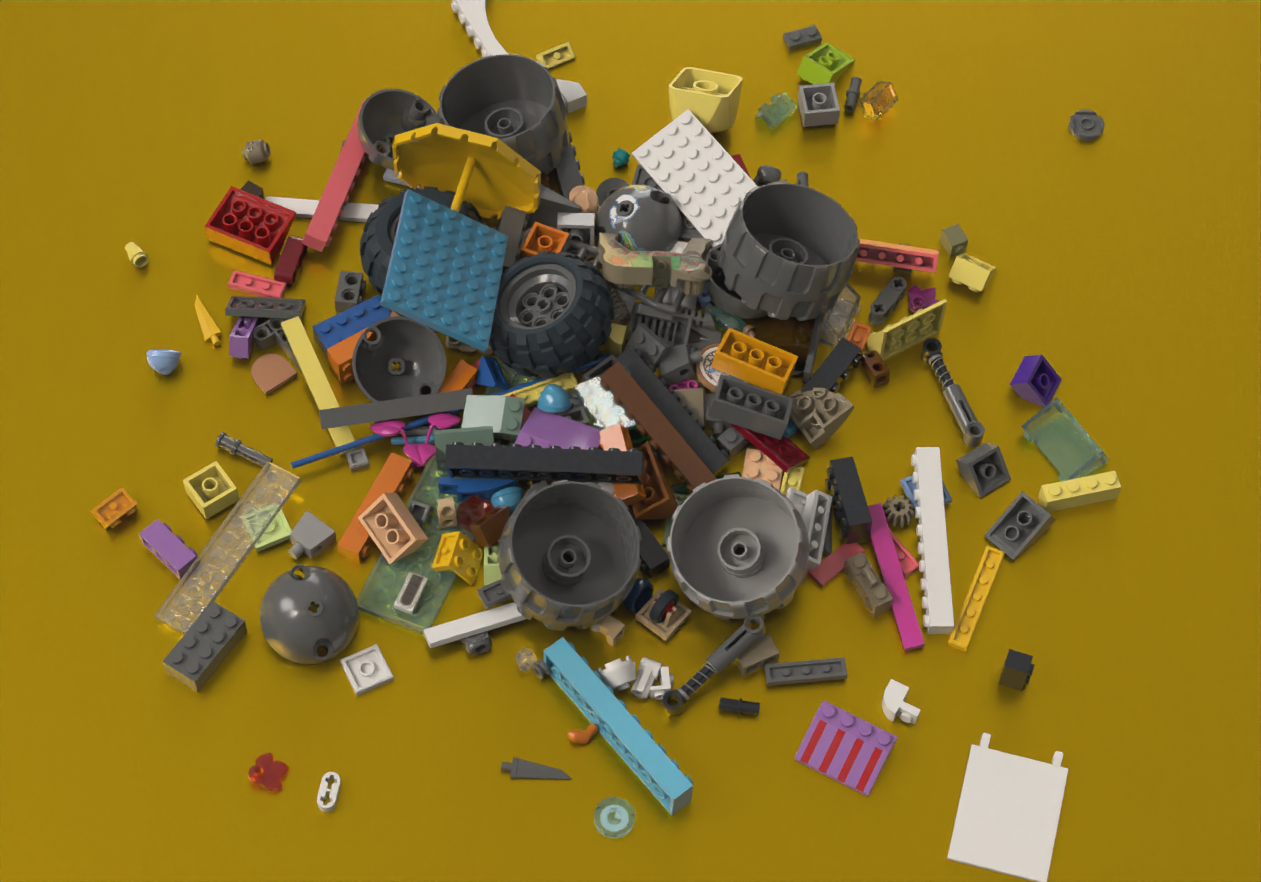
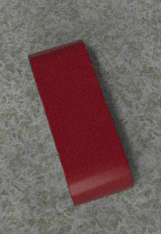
[274,235,308,285]

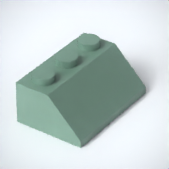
[434,426,494,471]

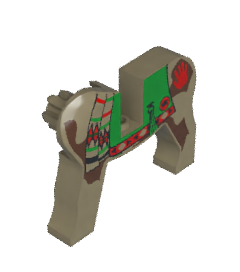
[598,233,712,296]

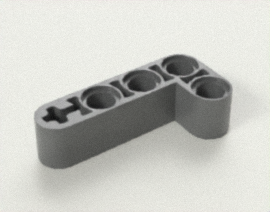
[253,318,303,374]

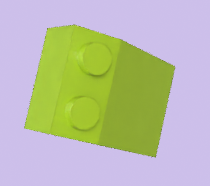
[796,42,855,84]

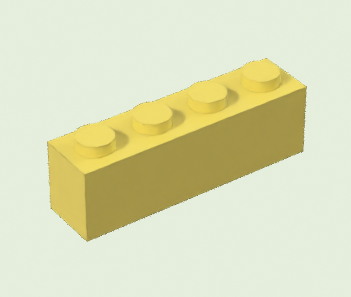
[1038,471,1121,512]

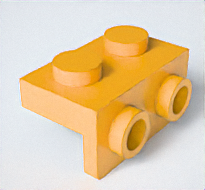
[91,486,138,529]

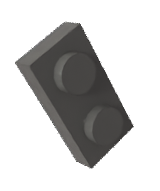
[783,25,822,51]

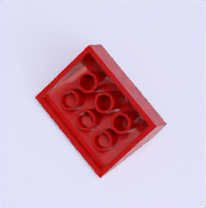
[204,186,296,265]

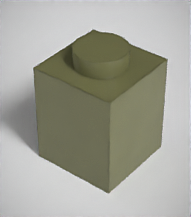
[940,224,968,256]

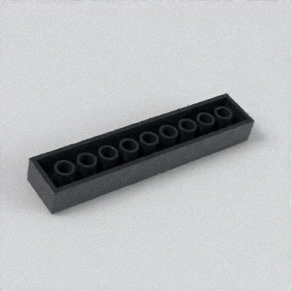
[444,442,647,485]

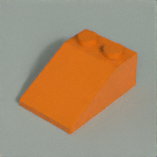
[327,327,378,385]

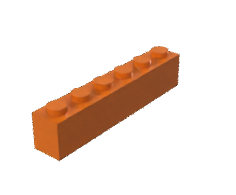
[337,452,414,563]

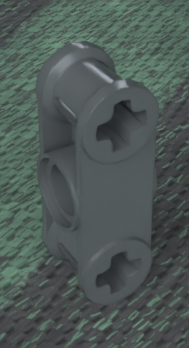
[869,276,907,325]

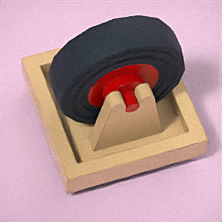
[635,588,692,641]

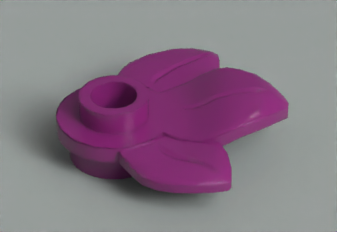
[908,285,939,313]

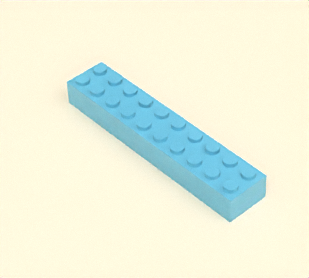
[544,637,693,816]

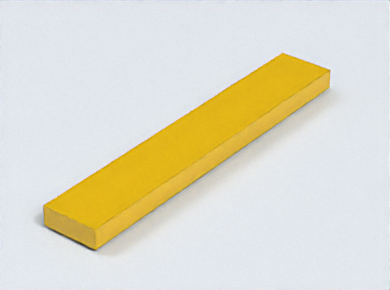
[947,546,1005,652]

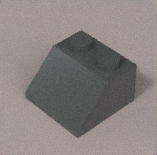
[956,442,1011,497]

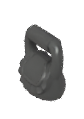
[753,165,781,187]
[460,631,492,655]

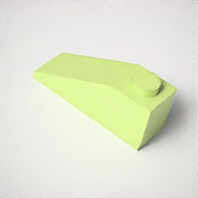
[484,540,502,586]

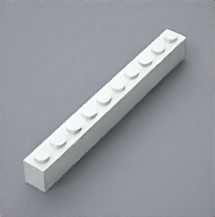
[911,447,954,634]

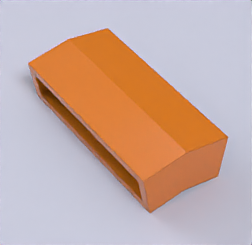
[437,359,478,393]

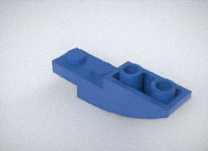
[438,476,518,502]

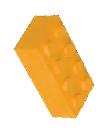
[711,328,799,395]

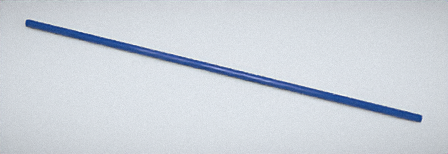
[291,354,615,469]

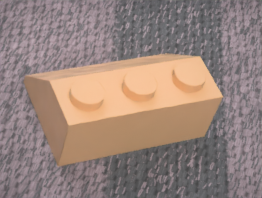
[358,493,428,564]

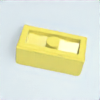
[536,42,576,69]

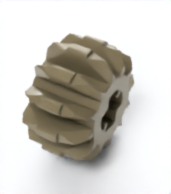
[882,495,915,528]

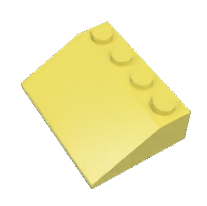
[866,299,947,361]

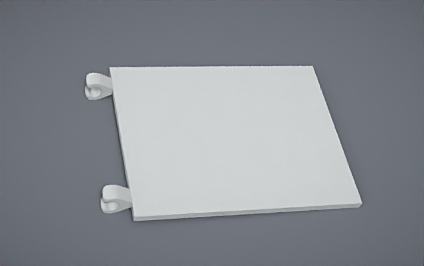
[947,733,1068,882]

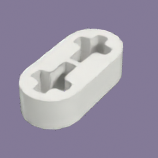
[317,772,341,812]

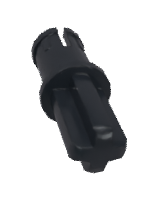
[719,698,760,715]

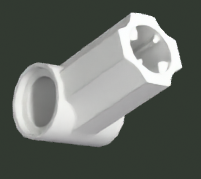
[631,657,663,699]

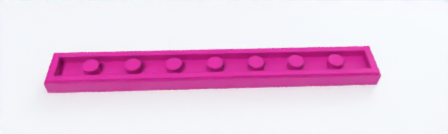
[868,503,925,651]

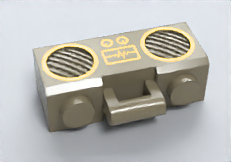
[843,552,893,618]

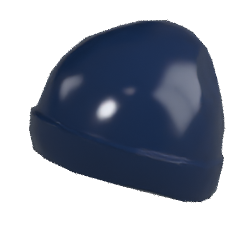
[623,578,654,614]

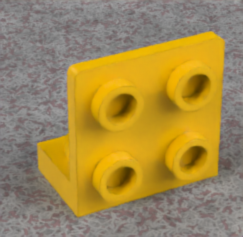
[432,531,484,585]

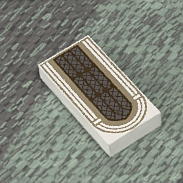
[394,572,428,614]

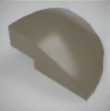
[787,388,854,449]

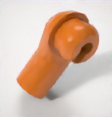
[568,723,599,744]

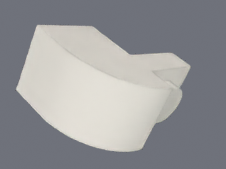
[882,679,921,725]

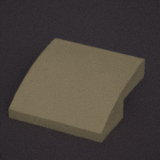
[669,388,706,427]

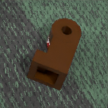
[861,350,890,388]

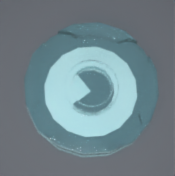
[594,797,635,838]

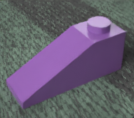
[229,316,260,359]

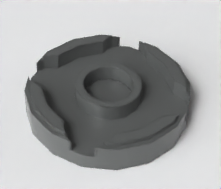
[1068,110,1104,141]

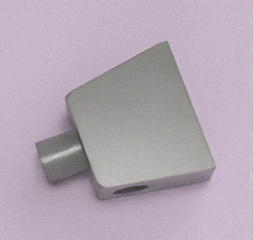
[288,510,337,559]

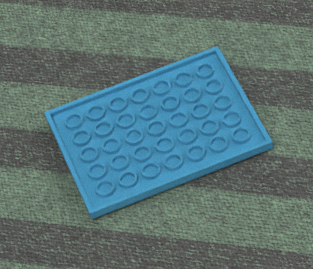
[380,189,508,352]

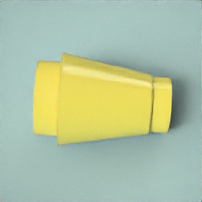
[125,242,148,268]

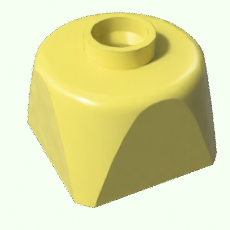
[668,67,743,134]

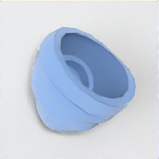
[146,349,181,375]

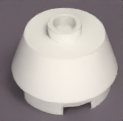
[597,655,636,691]

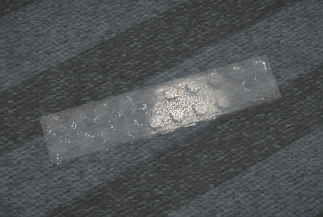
[154,461,301,635]

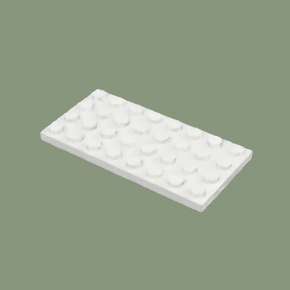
[632,109,758,248]

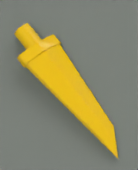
[194,296,222,347]

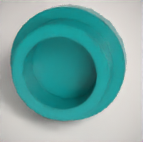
[612,148,630,167]

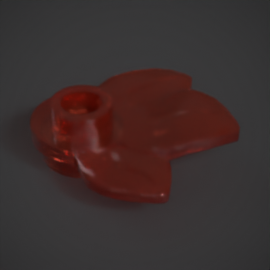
[248,753,289,790]

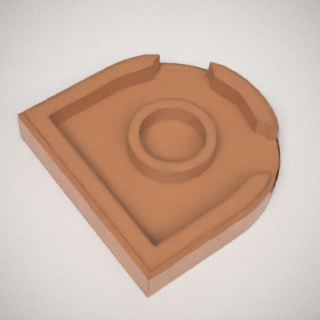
[252,354,298,396]

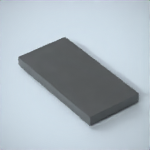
[225,296,306,319]

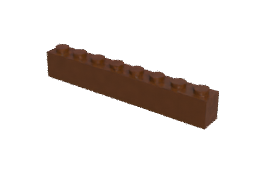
[599,361,717,494]

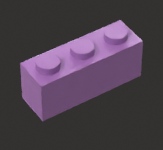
[139,519,199,580]

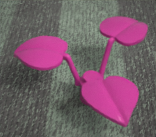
[370,412,461,467]

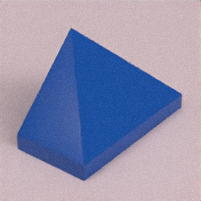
[476,355,510,390]

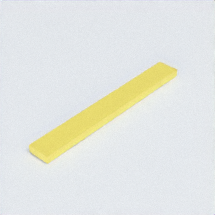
[281,316,358,456]

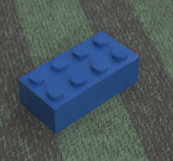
[312,295,391,359]

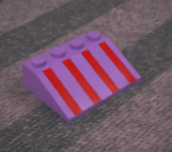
[794,700,897,797]

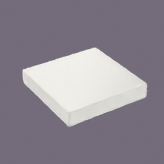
[340,644,394,696]

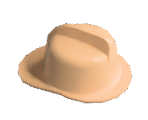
[569,186,599,220]

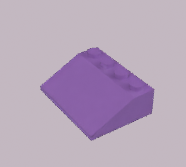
[515,407,602,483]

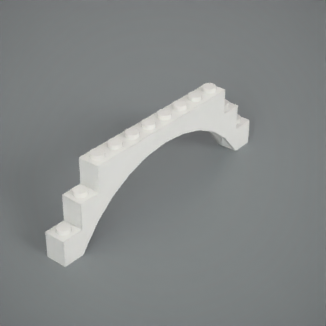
[451,0,587,113]

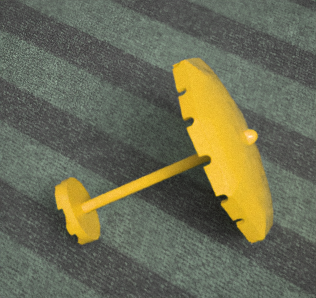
[392,123,541,221]

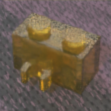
[858,81,898,120]

